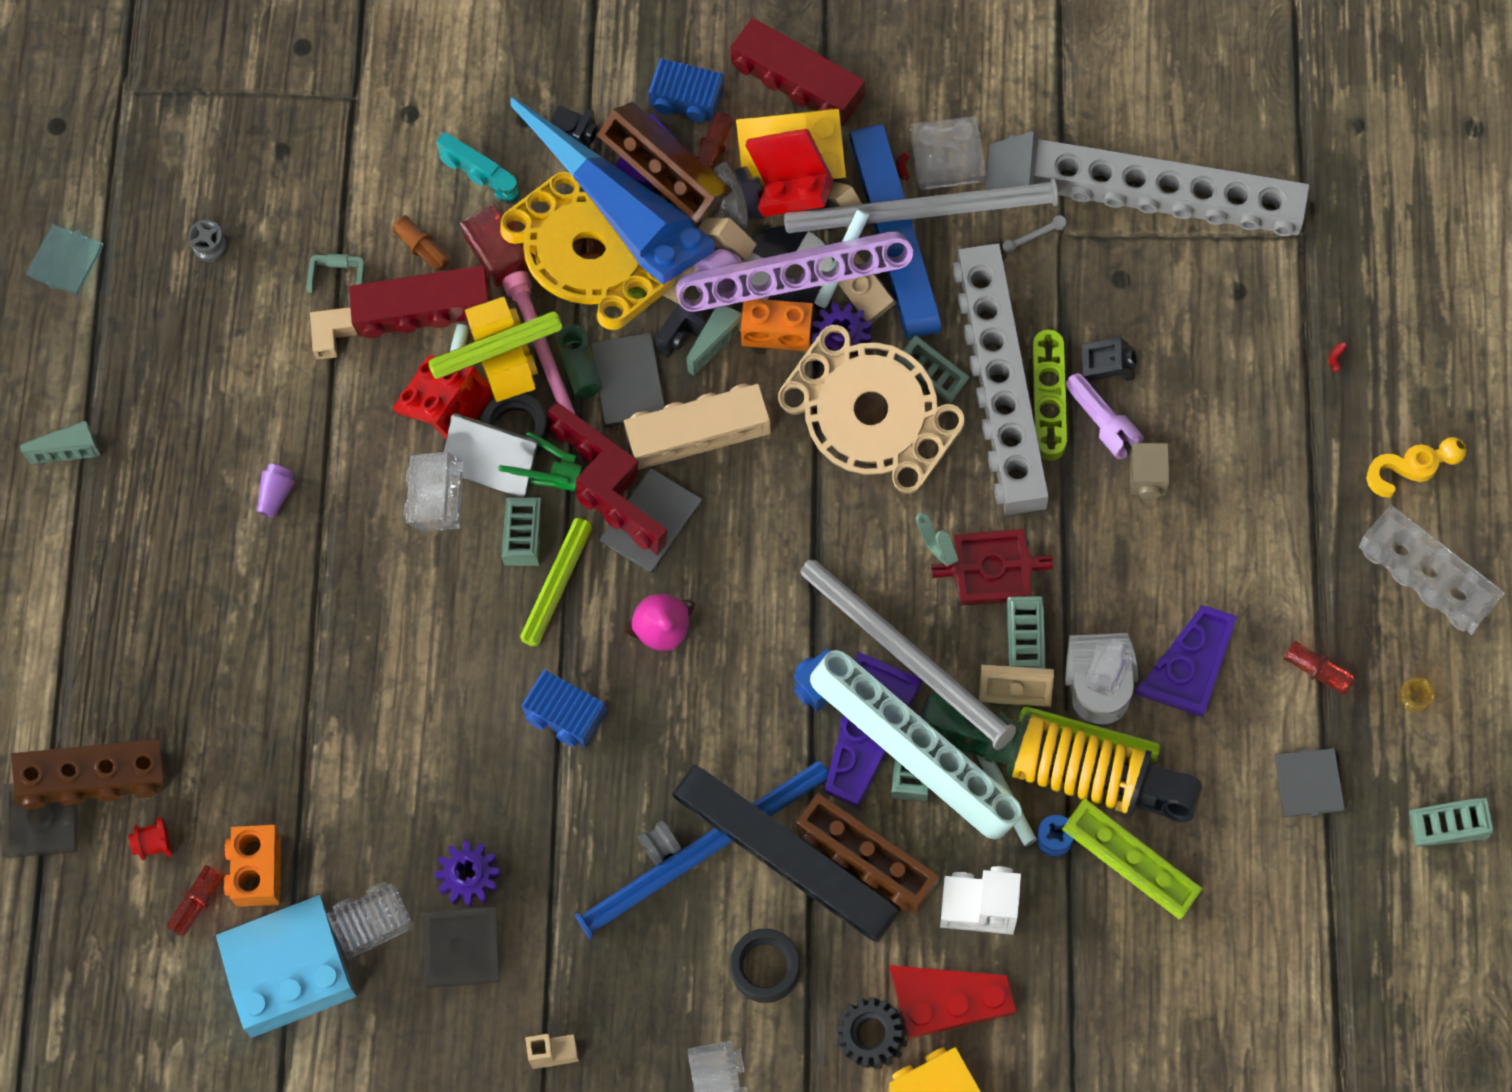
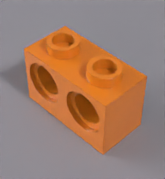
[740,299,813,351]
[224,825,281,907]

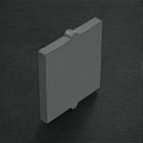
[985,131,1038,190]
[1274,748,1345,818]

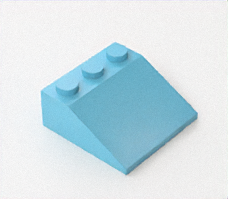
[216,895,356,1038]

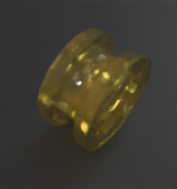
[1398,677,1434,713]

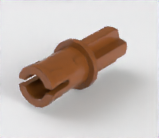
[392,215,451,271]

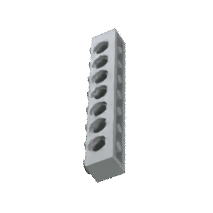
[1034,139,1309,236]
[952,243,1048,516]

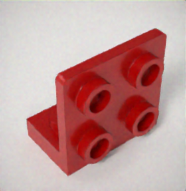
[745,129,833,217]
[393,355,493,440]

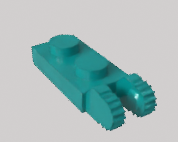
[436,132,519,204]

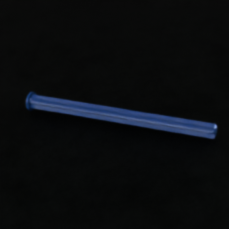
[574,761,829,939]

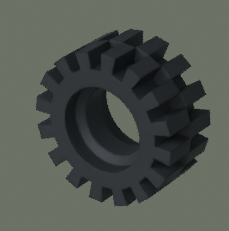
[836,997,908,1069]

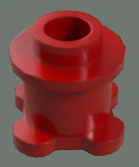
[128,817,173,861]

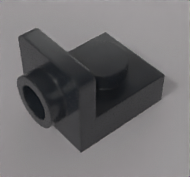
[550,106,598,146]
[734,166,769,219]
[655,305,707,358]
[1082,337,1138,381]

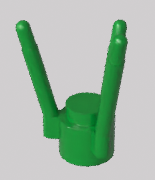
[498,432,582,492]

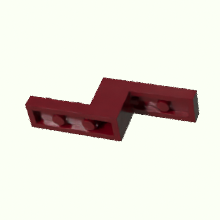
[548,402,667,555]

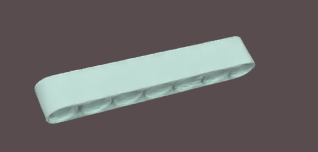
[810,650,1022,839]

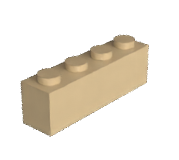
[624,384,770,470]

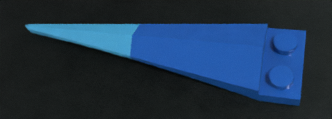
[511,97,715,285]

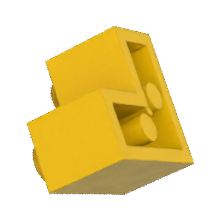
[465,297,538,402]

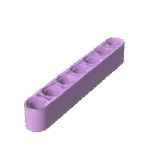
[676,231,913,312]

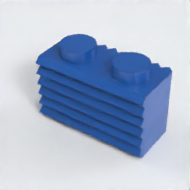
[648,58,725,122]
[521,670,607,748]

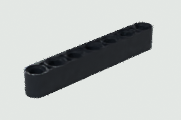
[672,765,900,943]

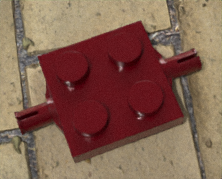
[931,529,1053,606]

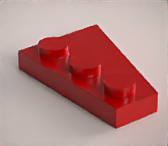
[889,965,1016,1040]

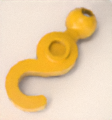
[1366,437,1466,498]

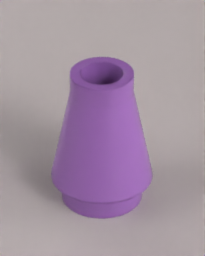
[256,464,295,518]

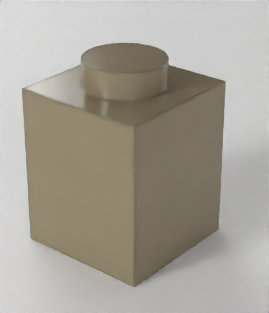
[1129,443,1169,499]

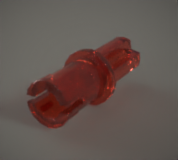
[697,112,733,172]
[1283,640,1355,694]
[167,865,224,936]

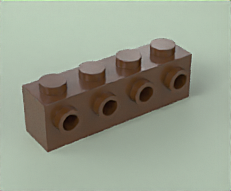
[597,102,732,223]
[11,739,163,809]
[796,793,939,916]

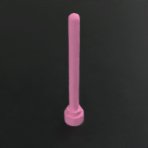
[502,271,575,414]

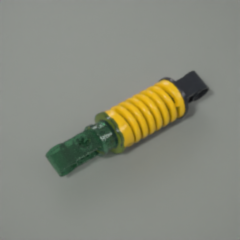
[920,694,1203,823]

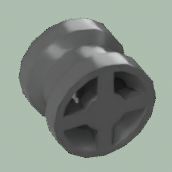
[188,220,227,262]
[637,820,681,866]

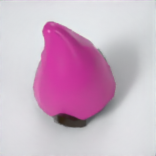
[624,594,696,651]

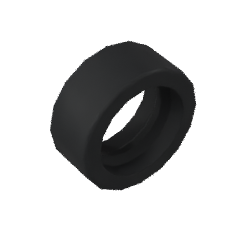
[481,393,549,455]
[730,929,800,1003]

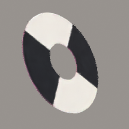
[742,226,833,304]

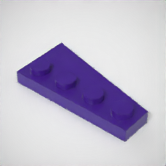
[825,651,922,809]

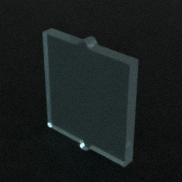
[26,224,104,295]

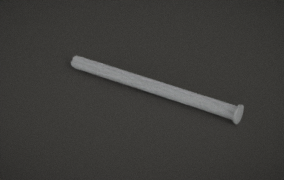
[784,179,1058,233]
[800,560,1016,750]

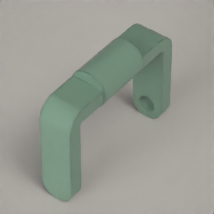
[307,253,365,293]
[916,512,958,567]

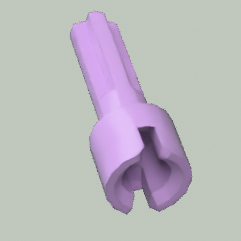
[1065,373,1144,459]

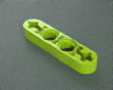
[1032,329,1067,461]

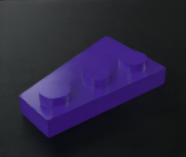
[1134,605,1237,717]

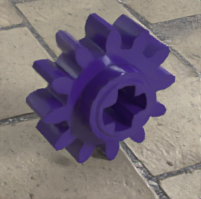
[811,303,871,359]
[434,841,501,908]

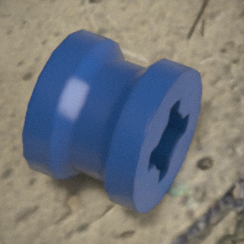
[1037,815,1074,857]

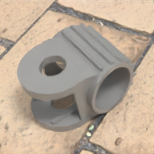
[1065,633,1138,727]

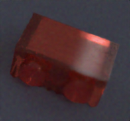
[460,204,533,288]

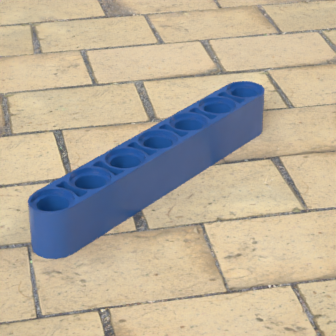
[849,124,941,340]

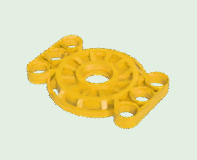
[500,172,676,330]

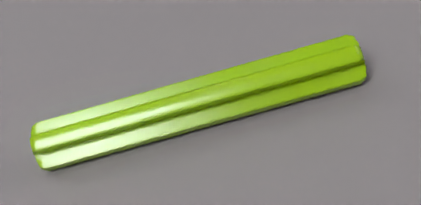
[428,311,562,379]
[520,518,592,647]
[1018,706,1160,764]

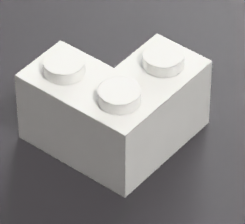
[940,866,1021,935]

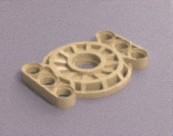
[778,325,964,494]

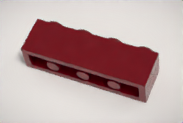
[730,17,865,126]
[349,265,492,338]

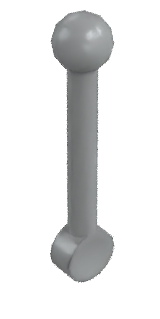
[1002,215,1066,253]

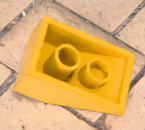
[736,108,846,186]

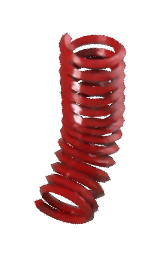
[895,151,910,181]
[1328,343,1347,372]

